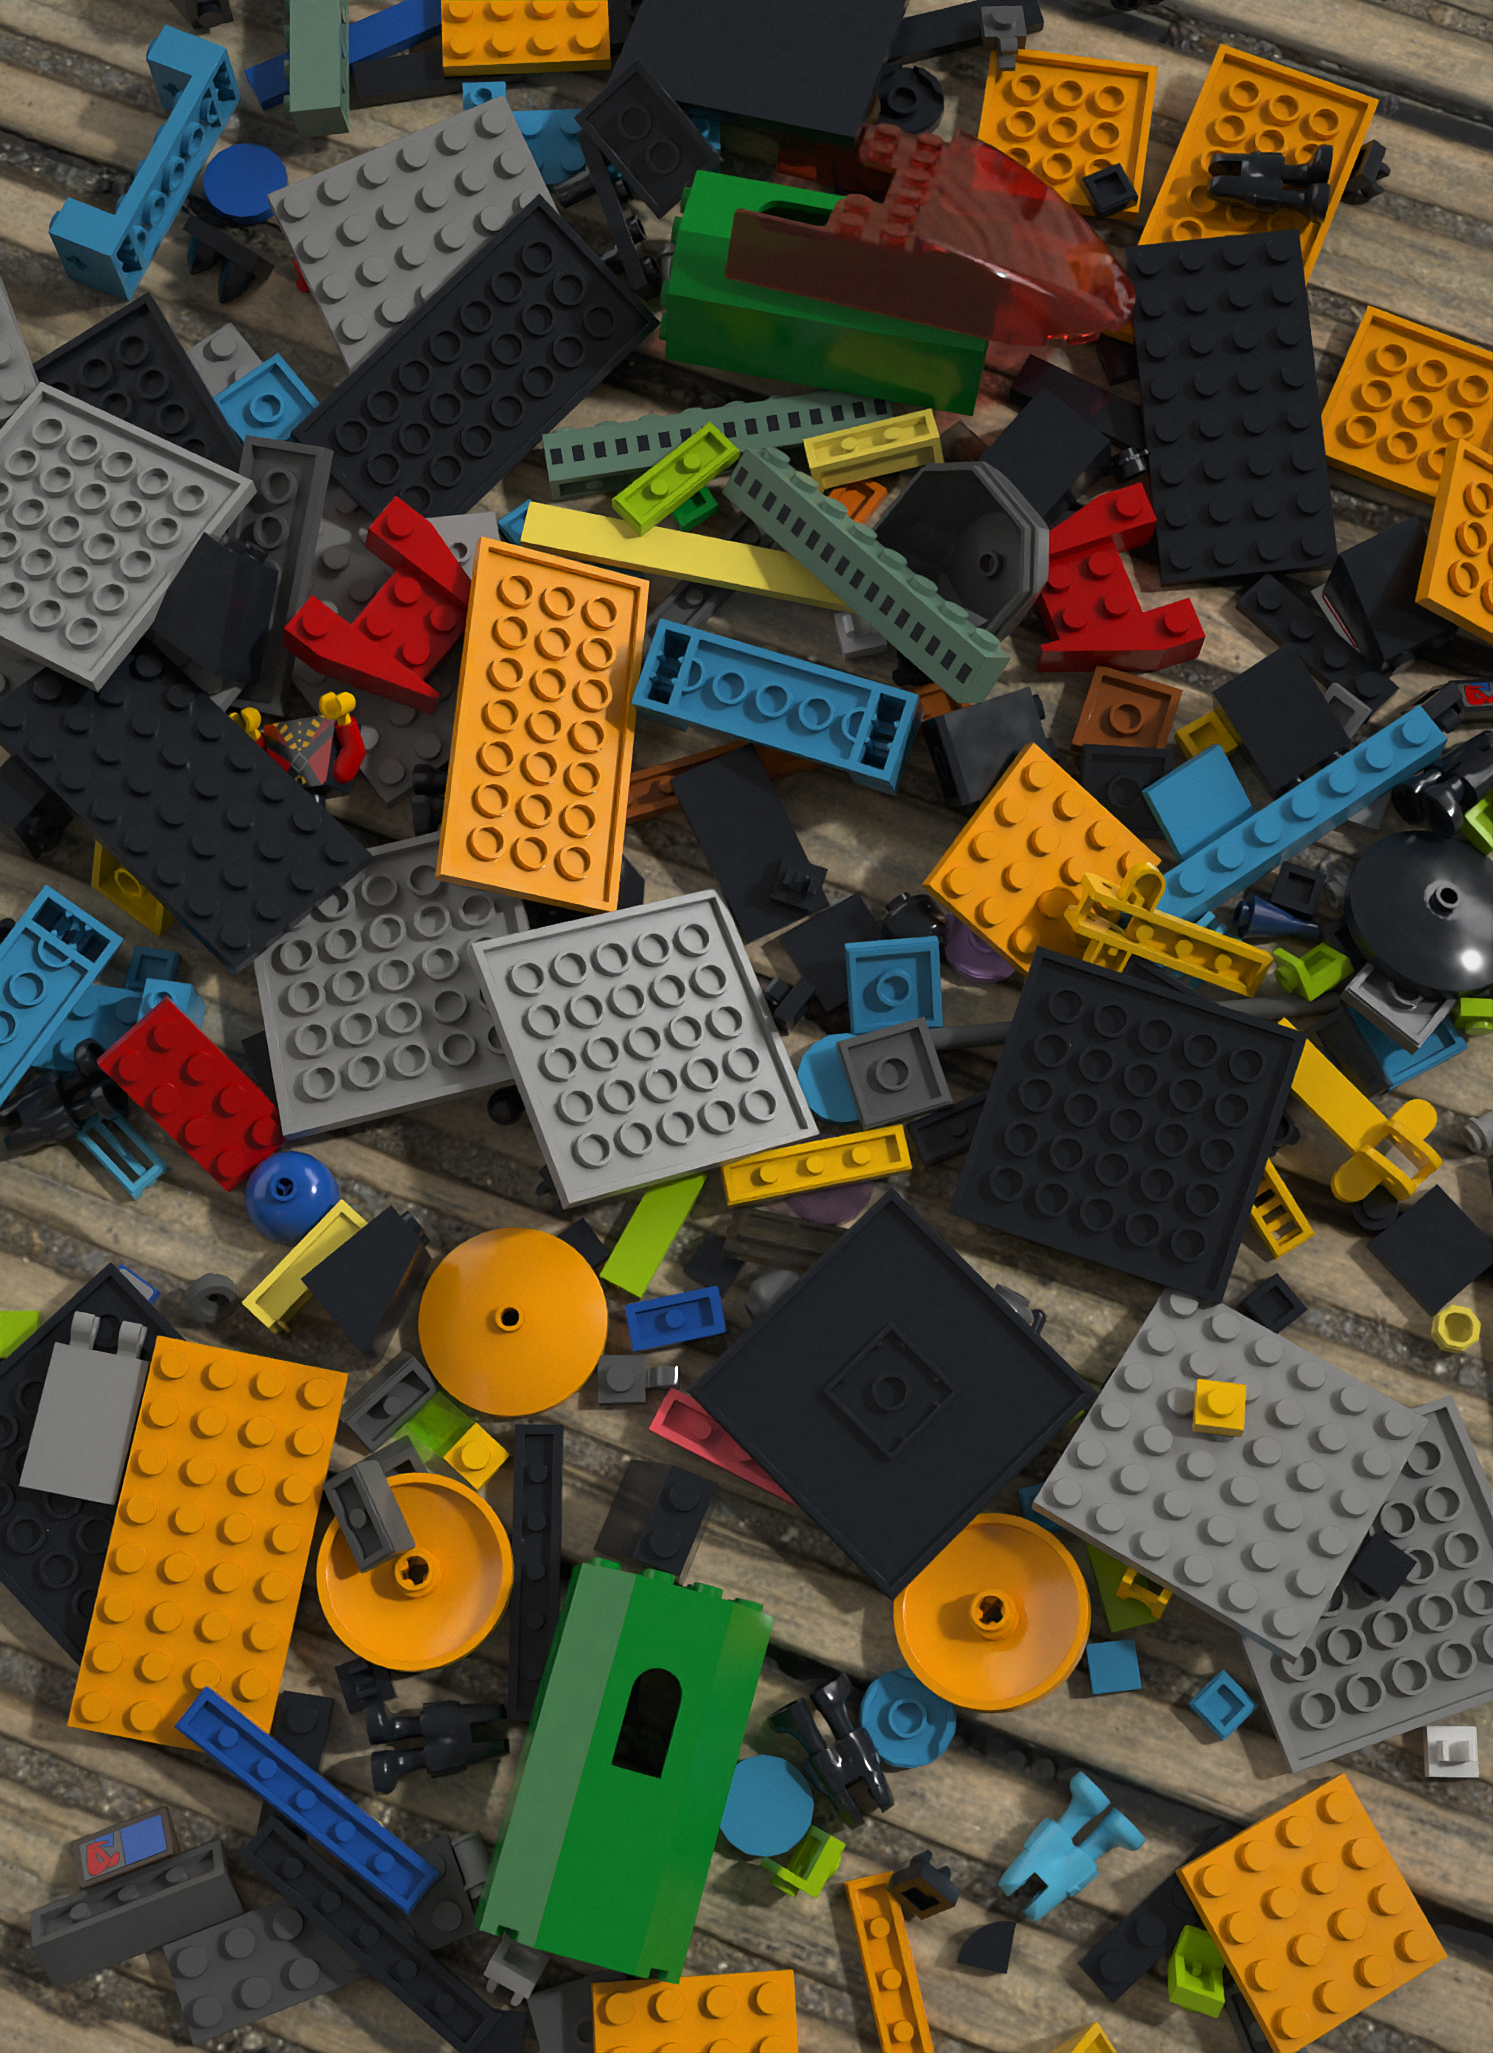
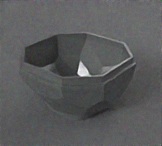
[872,462,1049,643]

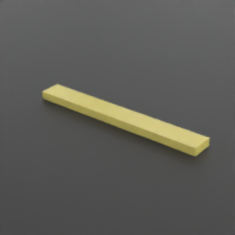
[520,502,857,614]

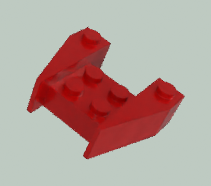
[1035,482,1206,672]
[282,496,471,715]

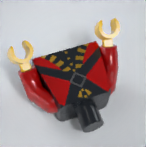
[228,692,366,810]

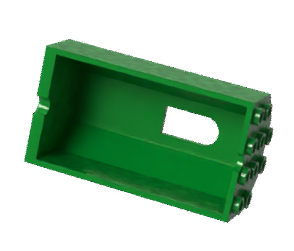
[659,170,1011,416]
[473,1557,775,1985]

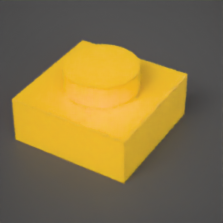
[1174,710,1238,760]
[1192,1379,1246,1437]
[443,1423,512,1492]

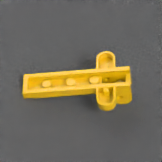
[1063,862,1274,998]
[1277,1017,1443,1203]

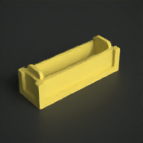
[803,408,944,493]
[242,1199,368,1336]

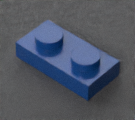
[624,1286,728,1353]

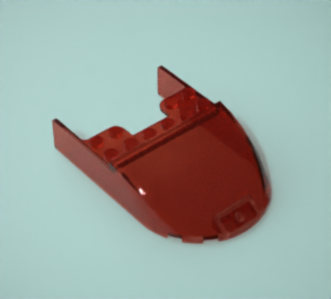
[725,123,1136,347]

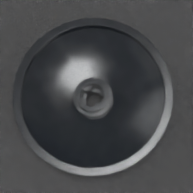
[1344,830,1493,1000]

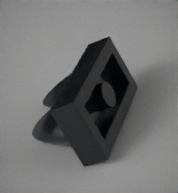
[183,214,275,304]

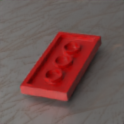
[96,996,287,1193]

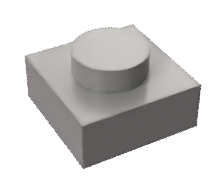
[1323,683,1372,739]

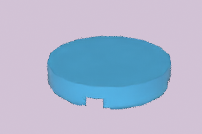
[797,1033,860,1126]
[858,1668,957,1769]
[720,1754,814,1857]

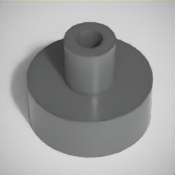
[188,1273,238,1323]

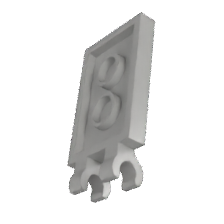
[19,1311,151,1506]

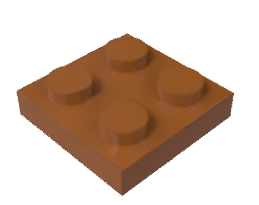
[1070,664,1183,753]

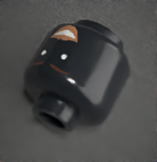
[882,892,950,952]

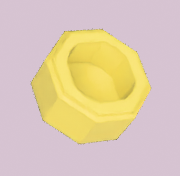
[1430,1305,1481,1354]

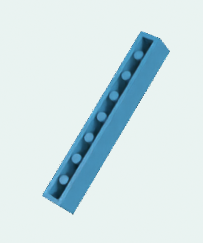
[1119,705,1448,929]

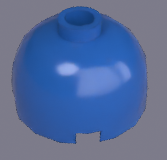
[245,1150,341,1247]

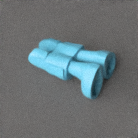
[998,1771,1147,1923]

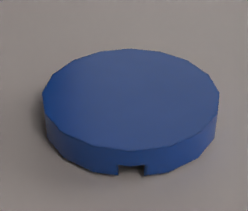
[203,143,289,225]

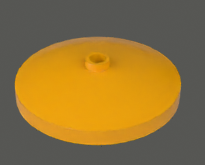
[418,1227,609,1418]
[316,1473,514,1672]
[893,1513,1091,1713]

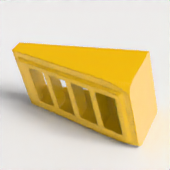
[1248,1158,1316,1260]

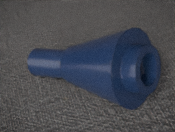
[1233,894,1320,941]

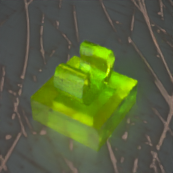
[407,1391,475,1460]

